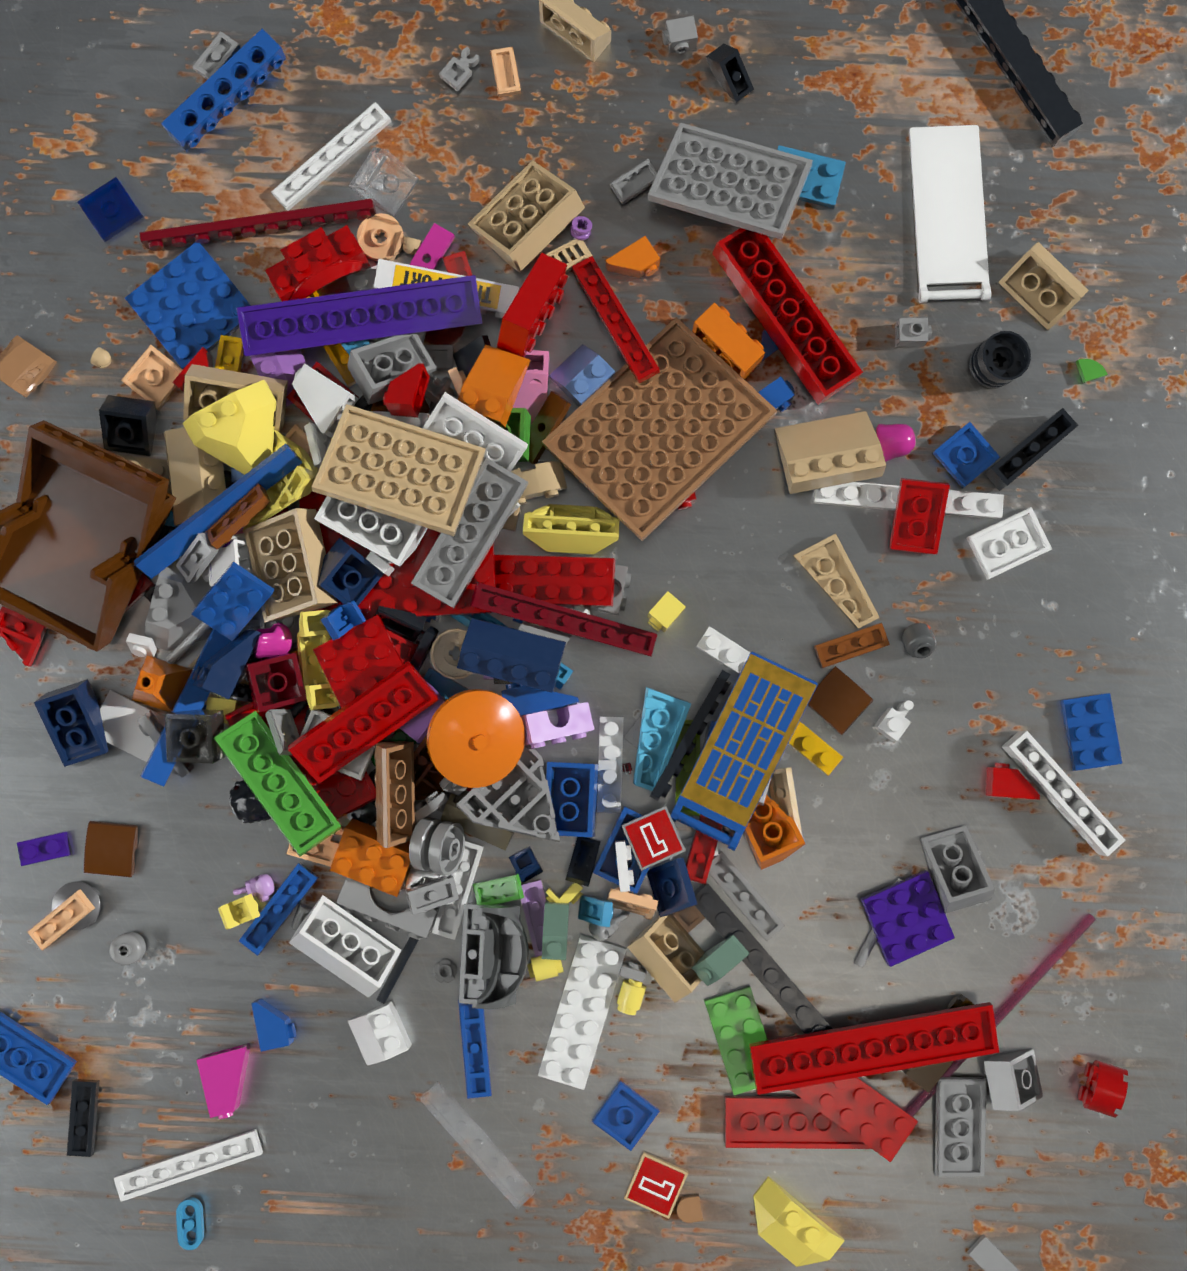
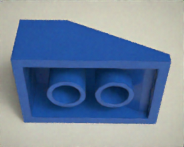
[501,683,579,716]

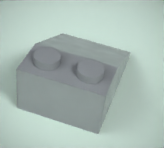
[347,333,437,405]
[921,825,995,914]

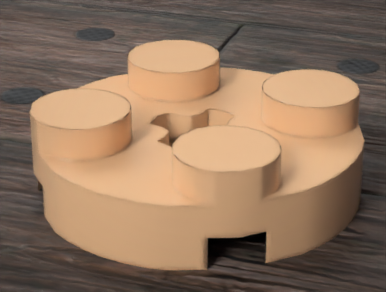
[357,213,404,262]

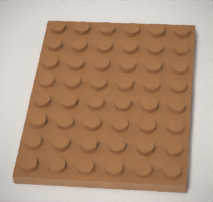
[542,317,777,541]

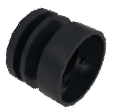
[969,331,1031,388]

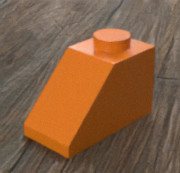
[605,236,660,278]

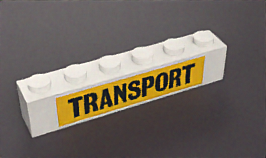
[374,259,519,318]

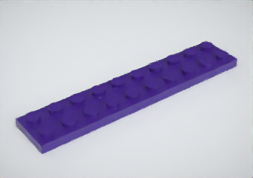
[236,275,482,357]

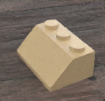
[539,0,611,62]
[998,242,1089,331]
[627,914,705,1003]

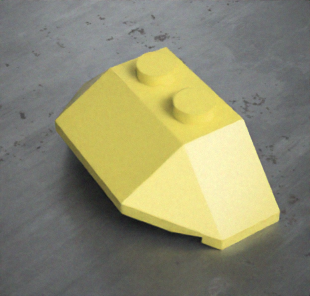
[523,504,620,554]
[753,1176,845,1267]

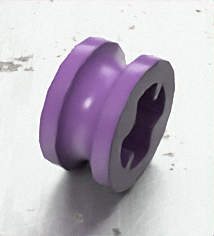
[570,216,592,240]

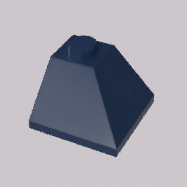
[318,538,384,606]

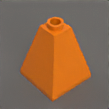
[132,656,193,713]

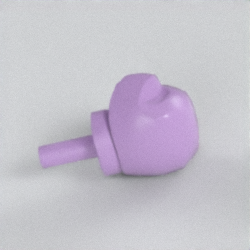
[233,874,275,902]

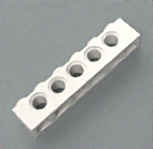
[1002,731,1126,857]

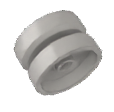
[409,817,465,876]

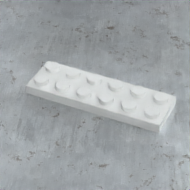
[538,934,626,1090]

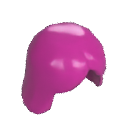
[876,424,916,462]
[253,623,292,658]

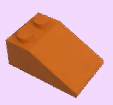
[458,344,530,428]

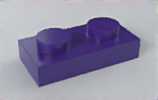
[17,832,71,866]

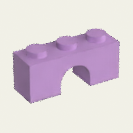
[521,702,594,749]

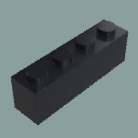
[984,408,1079,491]

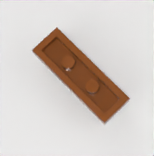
[206,484,270,549]
[814,623,890,669]

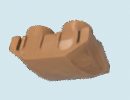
[0,335,57,398]

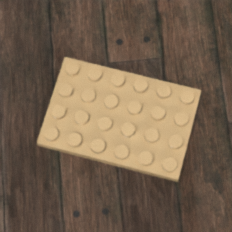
[312,404,486,536]

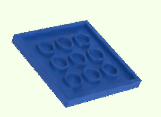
[125,242,251,369]

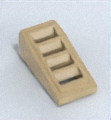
[546,239,593,274]

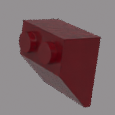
[244,652,307,712]

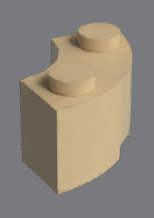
[511,461,567,505]

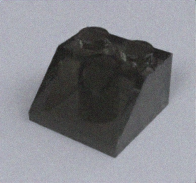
[165,709,225,764]

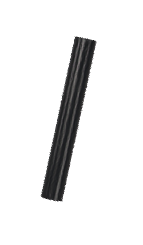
[376,937,419,1004]

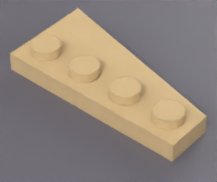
[793,534,880,629]

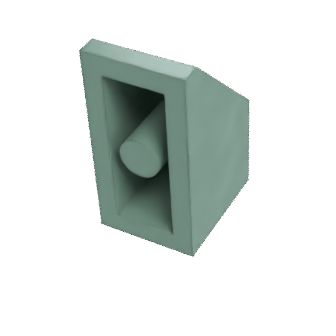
[542,902,569,960]
[692,935,749,986]

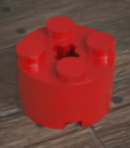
[1078,1060,1128,1118]

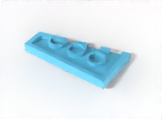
[633,687,691,791]

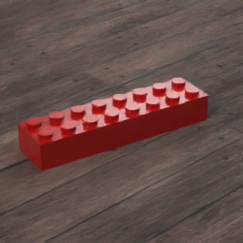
[712,228,863,405]

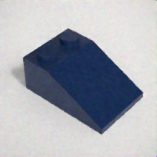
[192,630,261,700]
[34,679,108,767]

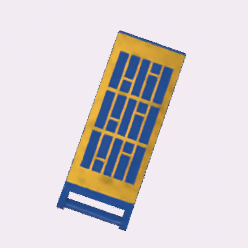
[670,651,818,851]

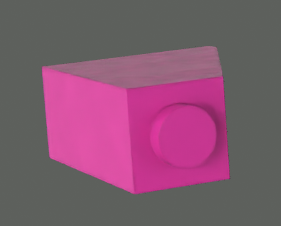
[196,1043,251,1119]

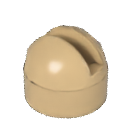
[402,236,422,255]
[91,347,111,368]

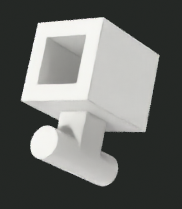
[873,700,914,742]

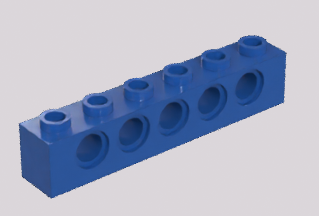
[161,29,286,152]

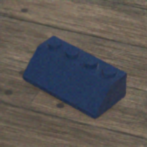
[457,618,566,693]

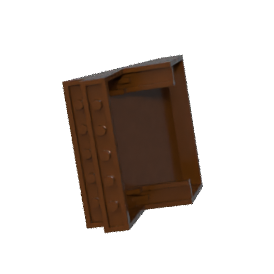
[0,420,177,652]

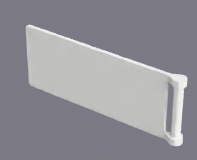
[909,125,991,303]

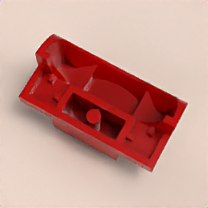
[265,225,371,301]

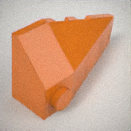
[744,794,805,870]

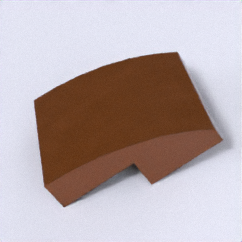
[807,666,874,735]
[84,821,138,877]

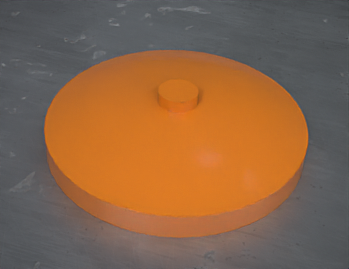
[427,689,525,788]

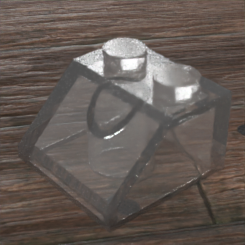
[349,147,419,217]

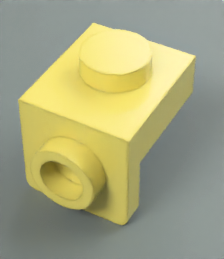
[546,883,583,904]
[218,893,260,930]

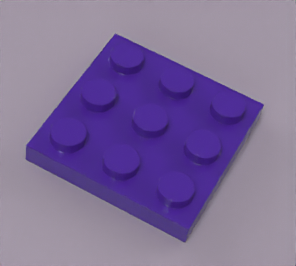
[861,870,955,967]

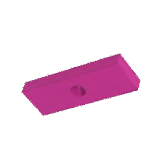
[409,223,455,270]

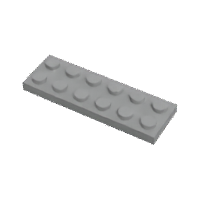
[411,458,529,608]

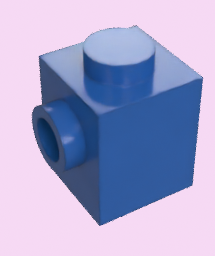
[758,376,795,412]

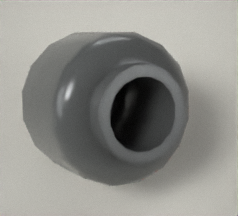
[902,623,937,659]

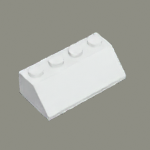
[314,496,428,567]
[289,895,401,997]

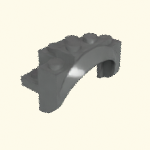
[459,903,529,1009]

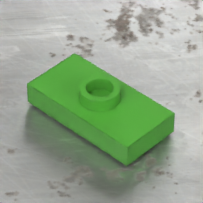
[473,874,524,905]

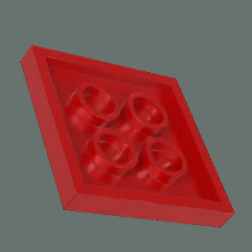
[313,615,403,708]

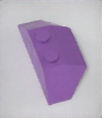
[239,326,307,407]

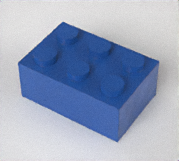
[546,762,598,837]
[593,806,650,894]

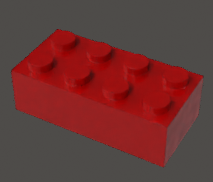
[497,253,568,357]

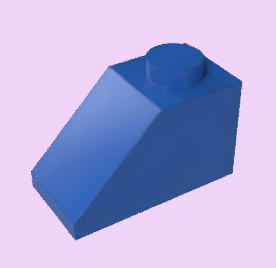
[251,999,296,1052]

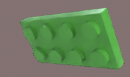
[704,986,767,1096]

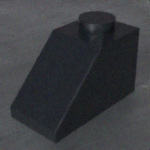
[706,43,754,103]

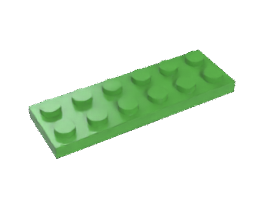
[214,711,341,857]

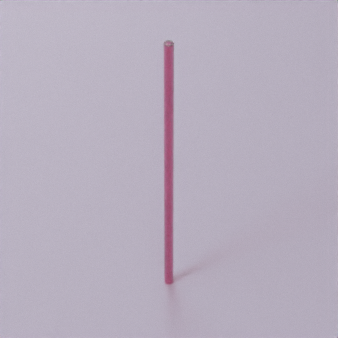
[905,913,1096,1117]

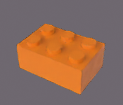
[692,302,765,380]
[330,818,412,897]

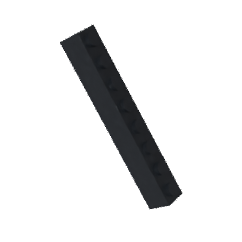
[954,0,1083,147]
[694,882,833,1034]

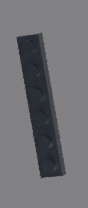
[650,670,731,801]

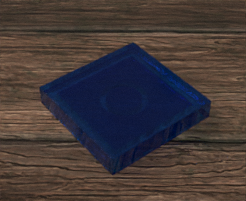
[77,177,144,242]

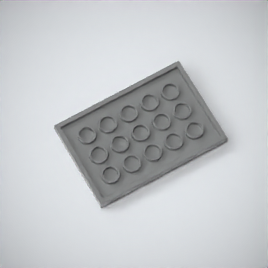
[648,123,813,240]

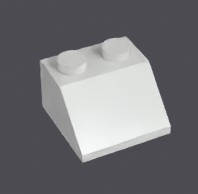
[348,1000,412,1066]

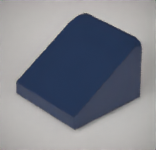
[509,846,543,883]

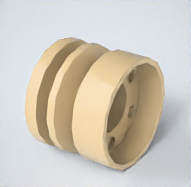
[430,628,473,680]

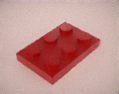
[889,478,950,554]

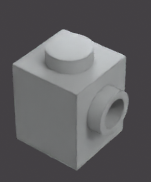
[662,16,698,54]
[895,318,932,347]

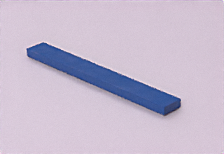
[134,444,302,579]
[140,629,239,787]

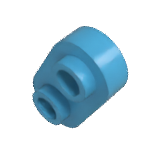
[176,1197,204,1250]

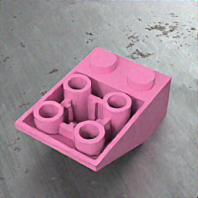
[513,350,549,425]

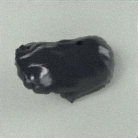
[229,780,272,824]

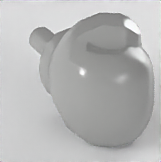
[589,911,629,941]

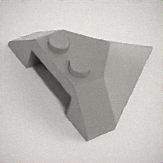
[145,556,250,651]
[456,745,560,842]

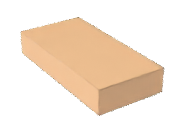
[490,47,521,98]

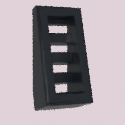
[373,606,427,642]

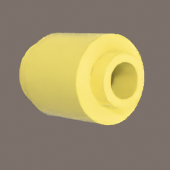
[527,955,564,982]
[617,978,646,1015]

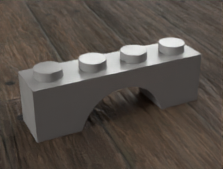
[336,877,439,940]

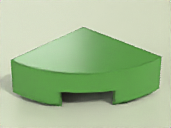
[1076,359,1108,383]

